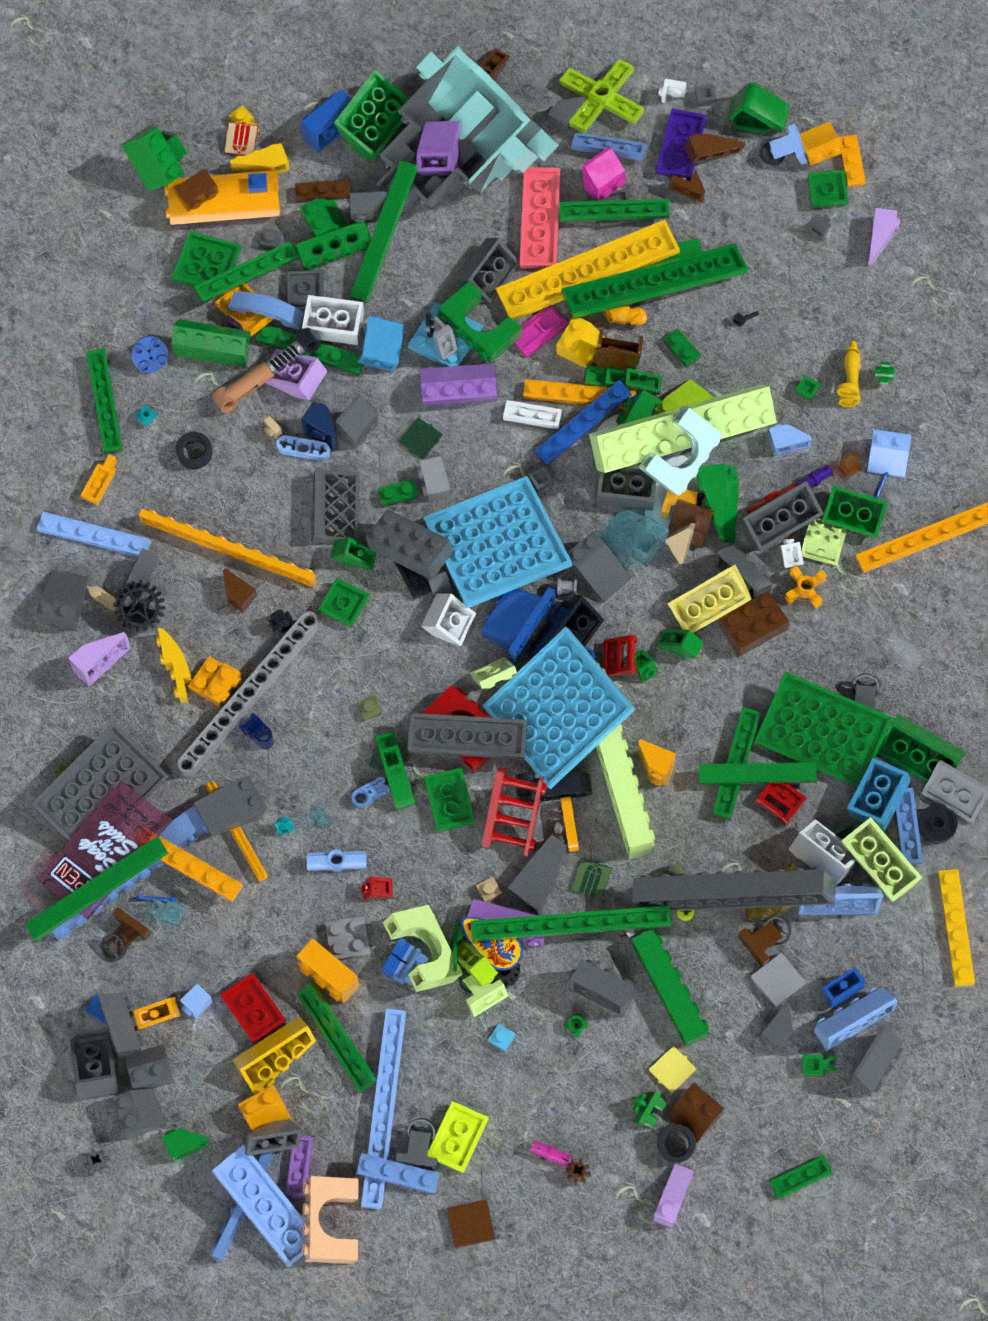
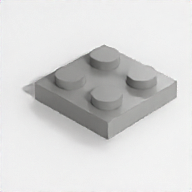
[325,916,371,961]

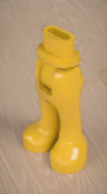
[837,341,861,408]

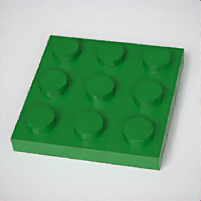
[172,231,242,295]

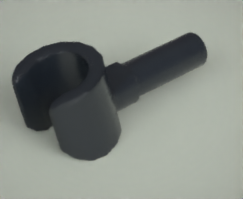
[733,311,759,327]

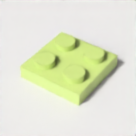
[470,657,517,689]

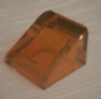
[839,452,862,478]

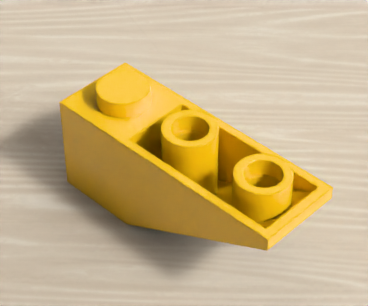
[230,143,290,174]

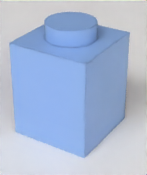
[180,984,213,1019]

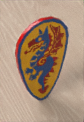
[461,917,523,971]

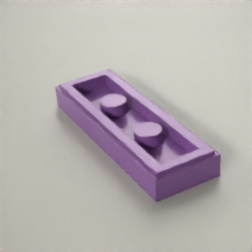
[285,1136,314,1198]

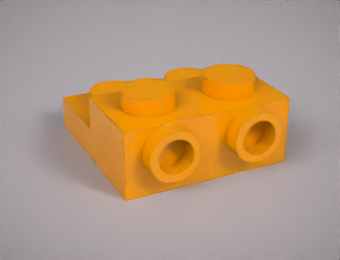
[188,656,242,708]

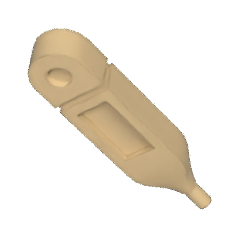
[87,585,126,616]

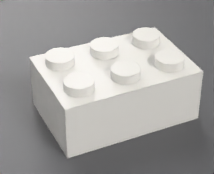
[302,295,364,345]
[788,819,858,885]

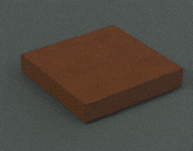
[447,1199,495,1249]

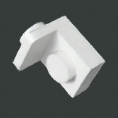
[659,79,686,103]
[778,538,804,568]

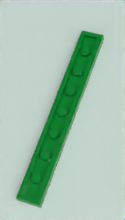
[350,161,418,303]
[25,836,169,941]

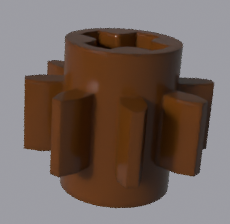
[566,1159,591,1185]

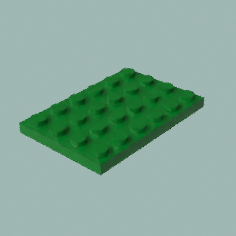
[754,671,893,787]

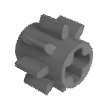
[84,1149,110,1174]

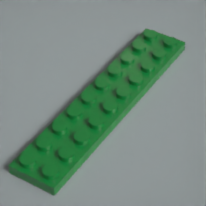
[561,243,748,319]

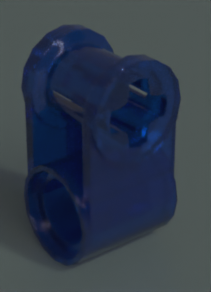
[238,713,274,749]

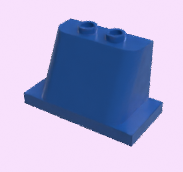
[481,587,555,666]

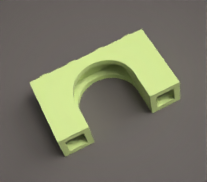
[383,905,463,992]

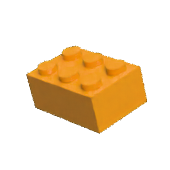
[297,938,359,1004]

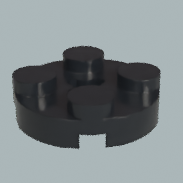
[918,804,958,844]

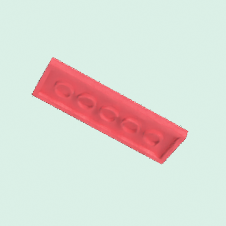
[520,167,560,269]

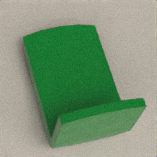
[727,83,789,133]

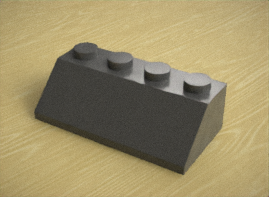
[742,481,824,552]

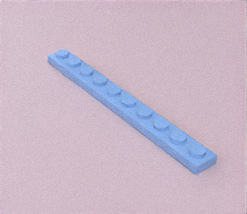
[361,1009,406,1210]

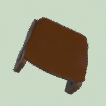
[593,329,643,371]

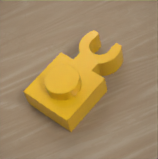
[229,105,259,132]

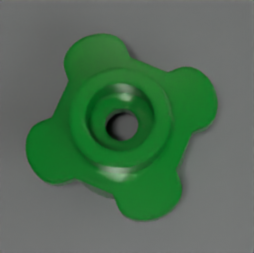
[564,1013,588,1037]

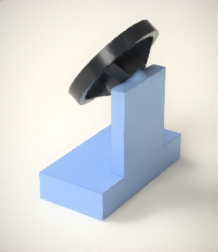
[759,124,808,166]

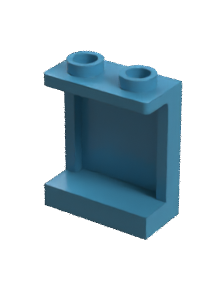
[358,316,404,372]

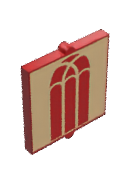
[224,122,259,156]

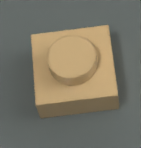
[264,416,283,440]
[476,877,502,903]

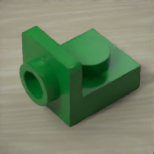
[626,649,658,683]

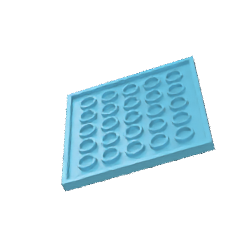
[423,476,572,608]
[482,627,636,789]

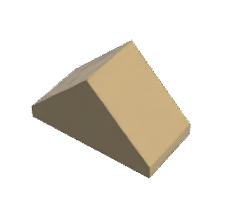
[665,523,695,564]

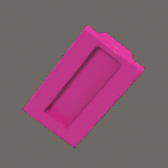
[514,305,569,358]

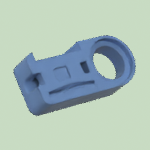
[351,777,390,808]

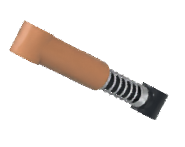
[212,327,321,413]

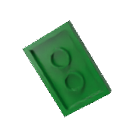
[424,768,475,833]

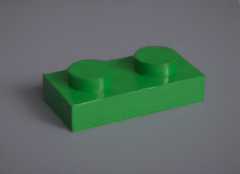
[663,329,701,368]
[378,479,419,508]

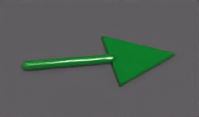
[449,919,465,972]

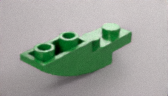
[375,731,416,810]

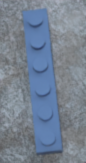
[211,1152,275,1262]

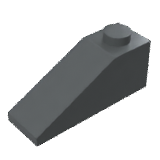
[245,1119,302,1156]

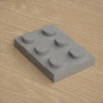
[921,760,988,823]

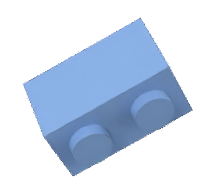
[867,429,911,478]

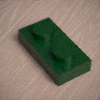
[732,112,770,136]

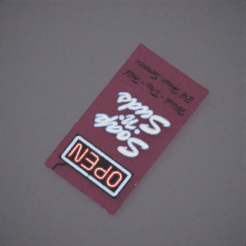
[37,781,172,920]

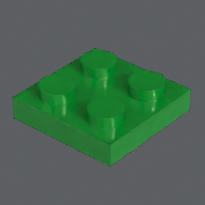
[807,170,849,209]
[318,578,370,628]

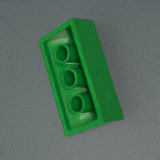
[172,319,251,368]
[878,714,966,782]

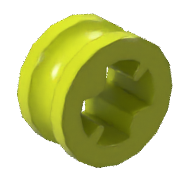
[677,910,695,921]

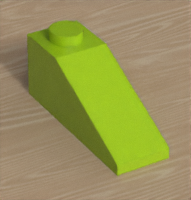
[452,940,498,987]

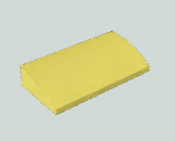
[668,565,751,633]

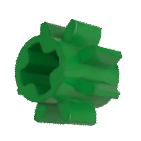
[874,361,895,385]

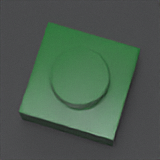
[795,375,821,401]

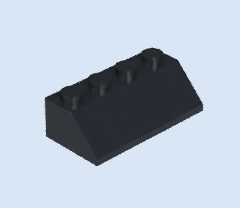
[526,593,604,659]

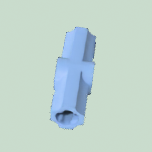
[307,850,367,872]

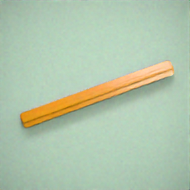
[205,781,268,882]

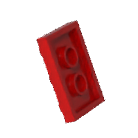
[220,973,287,1044]

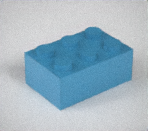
[847,758,910,831]

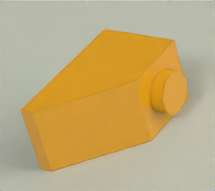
[133,997,181,1030]

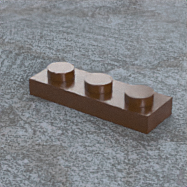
[295,179,350,203]

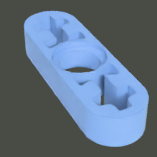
[276,435,330,461]

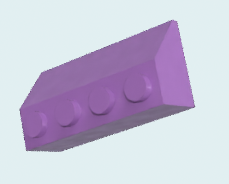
[420,363,497,406]

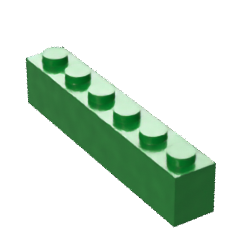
[631,928,709,1048]

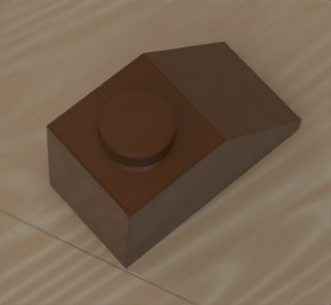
[223,568,257,613]

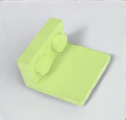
[801,518,847,566]

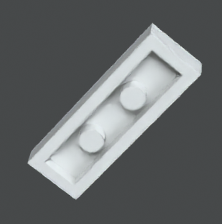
[503,400,562,429]

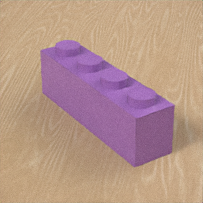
[468,899,546,947]

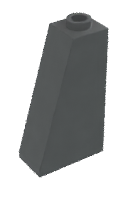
[508,835,567,915]

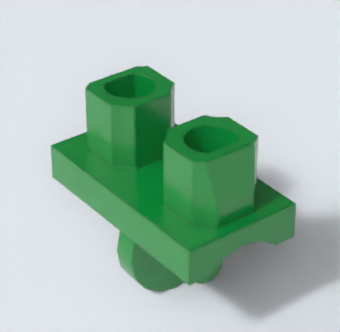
[631,1090,667,1128]

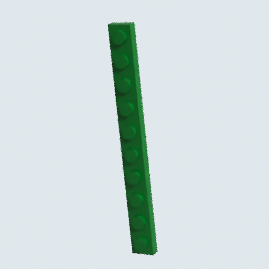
[471,905,671,942]

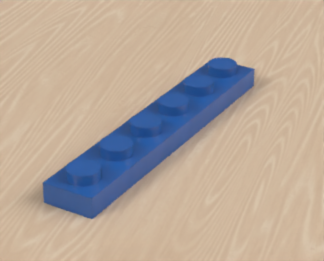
[534,380,632,466]

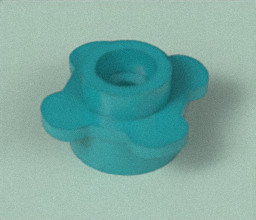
[135,405,157,426]
[274,817,295,834]

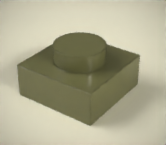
[357,696,382,722]

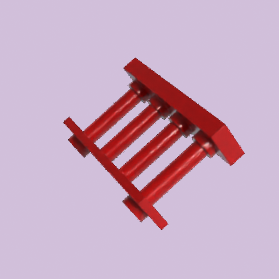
[482,767,547,856]

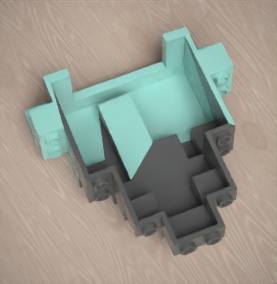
[376,45,559,212]

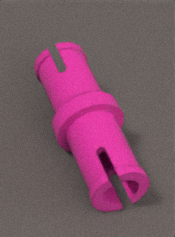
[530,1140,572,1167]

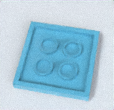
[408,302,484,367]

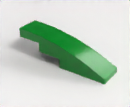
[583,365,662,394]

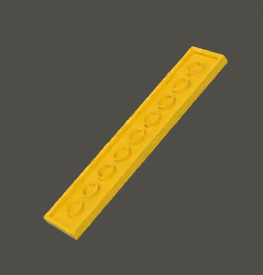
[496,220,680,320]

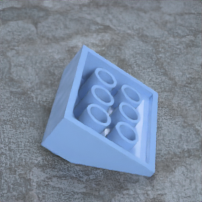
[798,883,883,915]

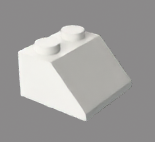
[421,594,476,646]

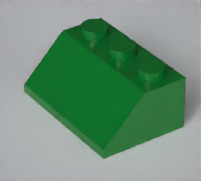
[121,125,184,191]
[822,485,889,538]

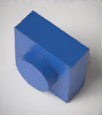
[248,173,267,193]

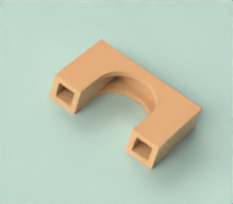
[302,1176,358,1264]

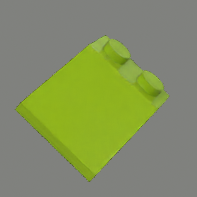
[654,379,715,415]

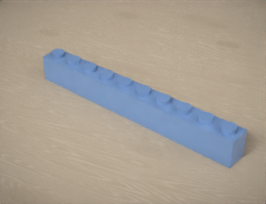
[51,806,209,940]

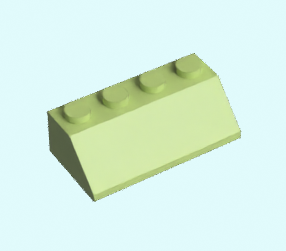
[841,817,922,902]

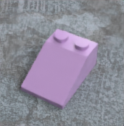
[265,349,327,401]
[68,632,131,687]

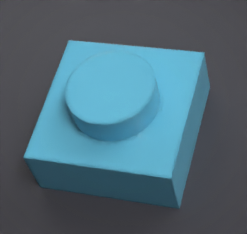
[488,1024,516,1052]

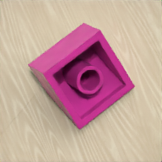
[582,146,626,201]

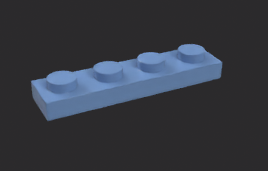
[571,132,646,161]
[896,788,923,865]
[356,1153,439,1194]

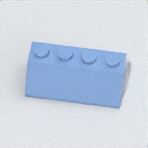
[814,987,898,1051]

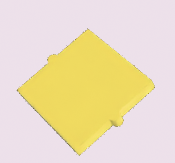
[648,1046,697,1094]

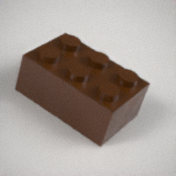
[719,591,789,657]

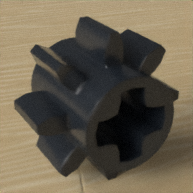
[269,609,293,633]

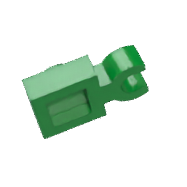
[802,1054,837,1076]

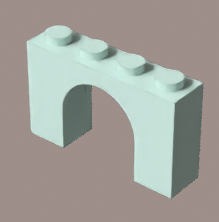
[638,406,722,496]

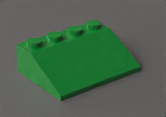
[333,69,409,163]

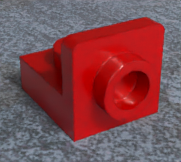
[361,876,393,901]

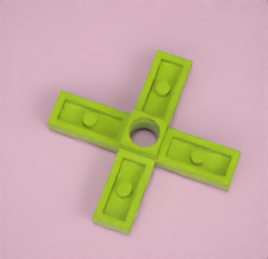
[559,59,645,134]

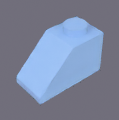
[768,424,812,456]

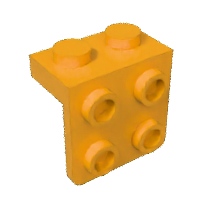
[800,122,844,167]

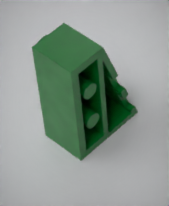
[616,389,662,426]

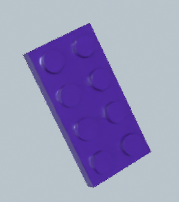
[656,108,707,181]

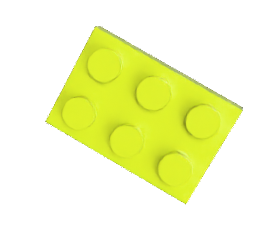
[427,1101,489,1174]

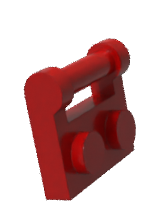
[603,635,637,678]
[754,783,807,826]

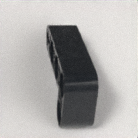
[515,773,593,802]

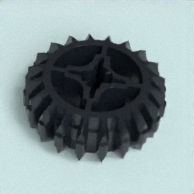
[113,580,165,632]

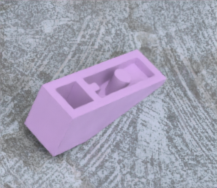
[868,208,900,266]
[654,1164,694,1228]

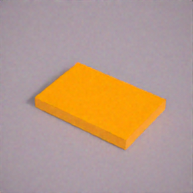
[214,284,274,337]

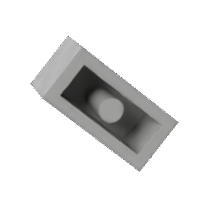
[417,456,451,502]

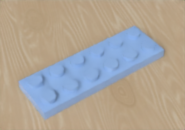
[211,1145,305,1267]

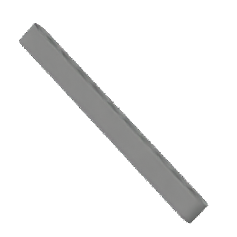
[178,612,319,778]

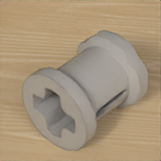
[557,578,577,596]

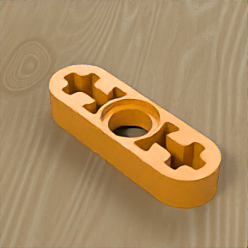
[560,797,579,852]

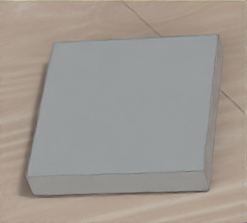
[750,953,807,1008]

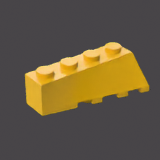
[232,1016,316,1095]

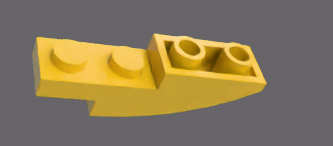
[156,628,192,704]

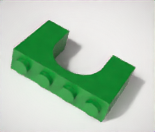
[437,282,523,364]

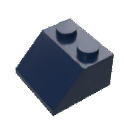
[301,401,338,452]

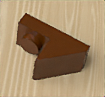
[670,170,705,203]

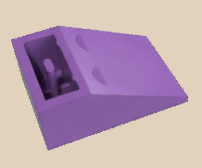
[416,121,461,176]

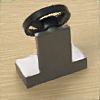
[852,673,883,713]
[396,1118,438,1171]

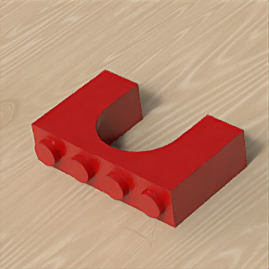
[422,685,491,773]

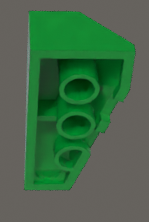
[696,463,739,544]

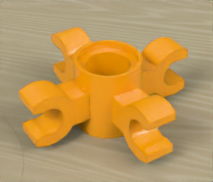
[785,566,827,609]

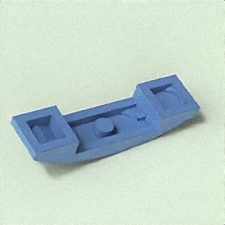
[228,292,304,330]

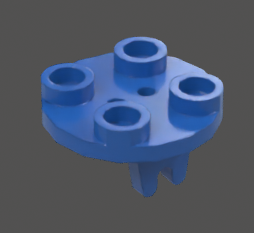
[131,336,168,373]

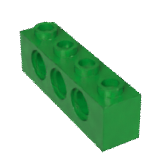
[295,221,372,271]

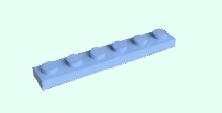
[37,512,151,557]

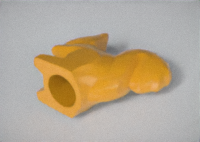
[603,303,647,326]

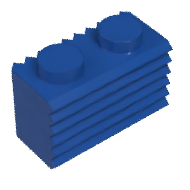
[821,967,866,1009]

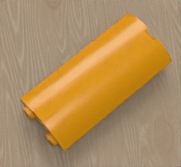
[164,170,280,225]

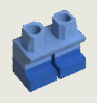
[382,938,429,985]

